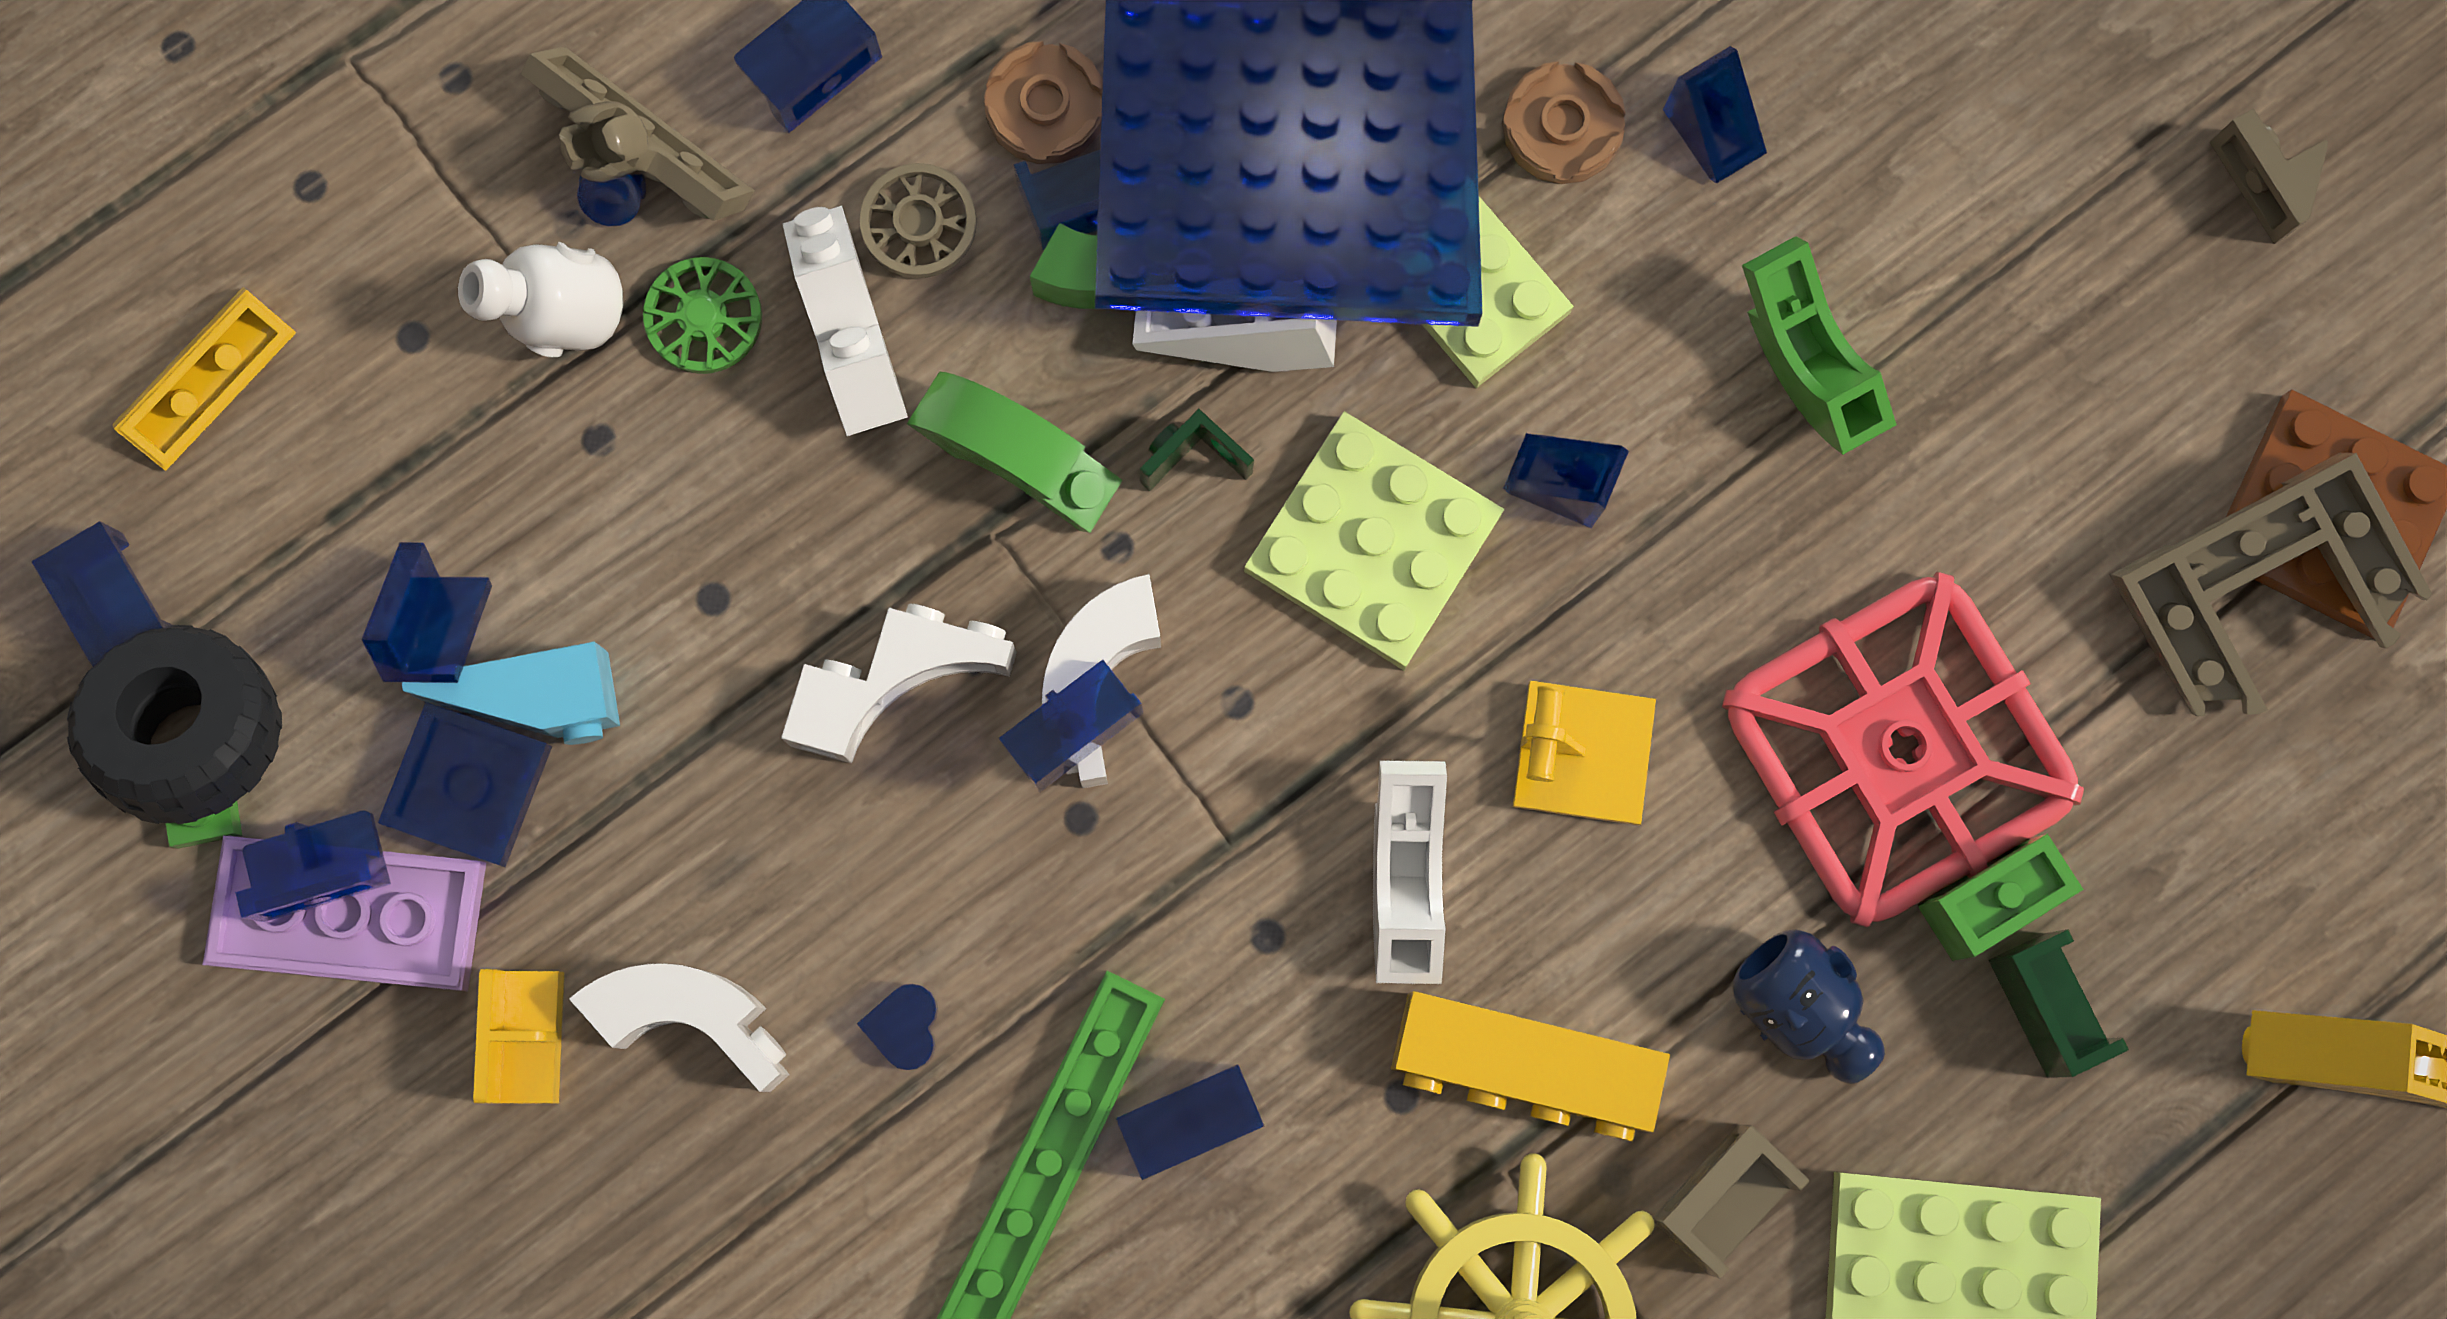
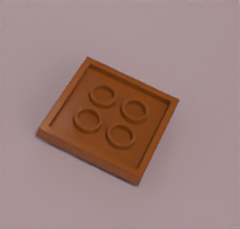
[2225,389,2447,639]

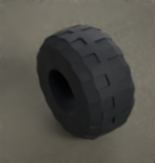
[67,625,282,824]

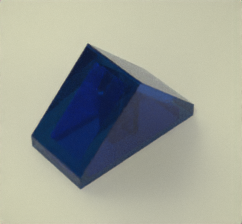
[1663,46,1767,184]
[1503,433,1629,528]

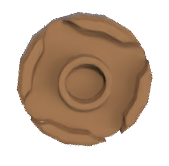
[984,41,1106,164]
[1502,62,1625,184]

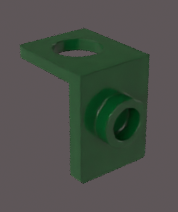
[1140,408,1254,491]

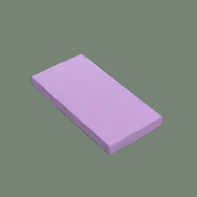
[203,836,486,991]

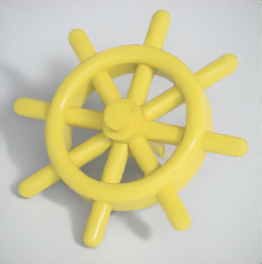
[1349,1153,1655,1319]

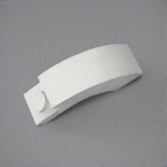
[1042,574,1161,788]
[1373,761,1447,984]
[569,964,790,1092]

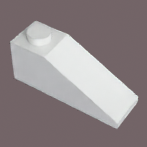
[1132,273,1337,372]

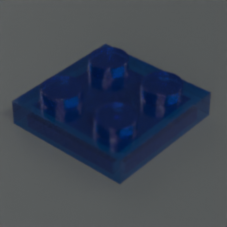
[378,702,552,867]

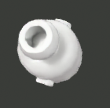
[458,242,623,357]

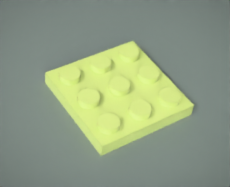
[1244,411,1504,671]

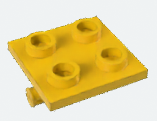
[1513,681,1656,826]

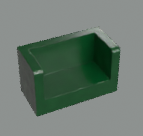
[1989,929,2129,1078]

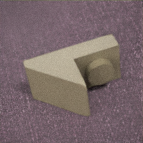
[2210,109,2328,244]

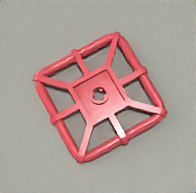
[1722,572,2084,928]

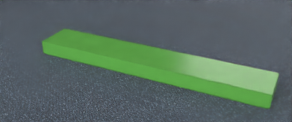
[937,971,1165,1319]

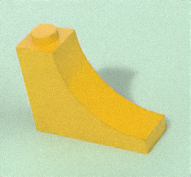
[2242,1010,2447,1108]

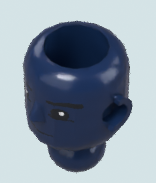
[1733,929,1885,1084]

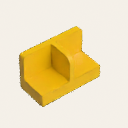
[473,969,564,1103]

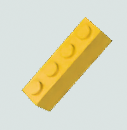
[1391,991,1670,1142]

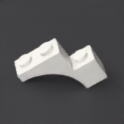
[783,206,908,436]
[782,604,1017,764]

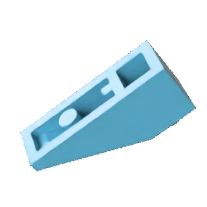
[401,642,620,745]

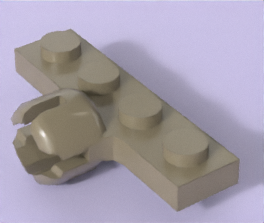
[521,47,755,221]

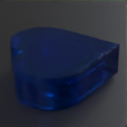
[857,984,938,1070]

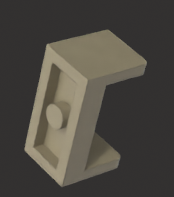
[1653,1124,1809,1279]

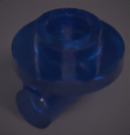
[577,174,646,226]

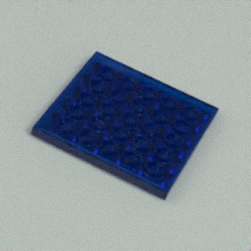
[1095,0,1483,327]

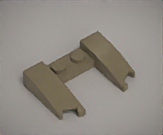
[2109,453,2432,716]

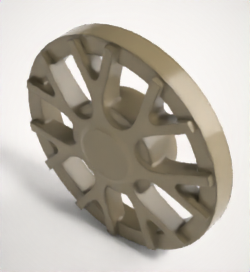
[860,163,977,278]

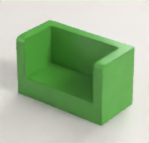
[1919,833,2084,961]

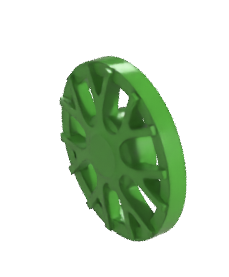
[643,257,762,374]

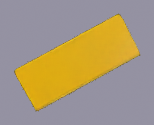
[113,287,296,471]

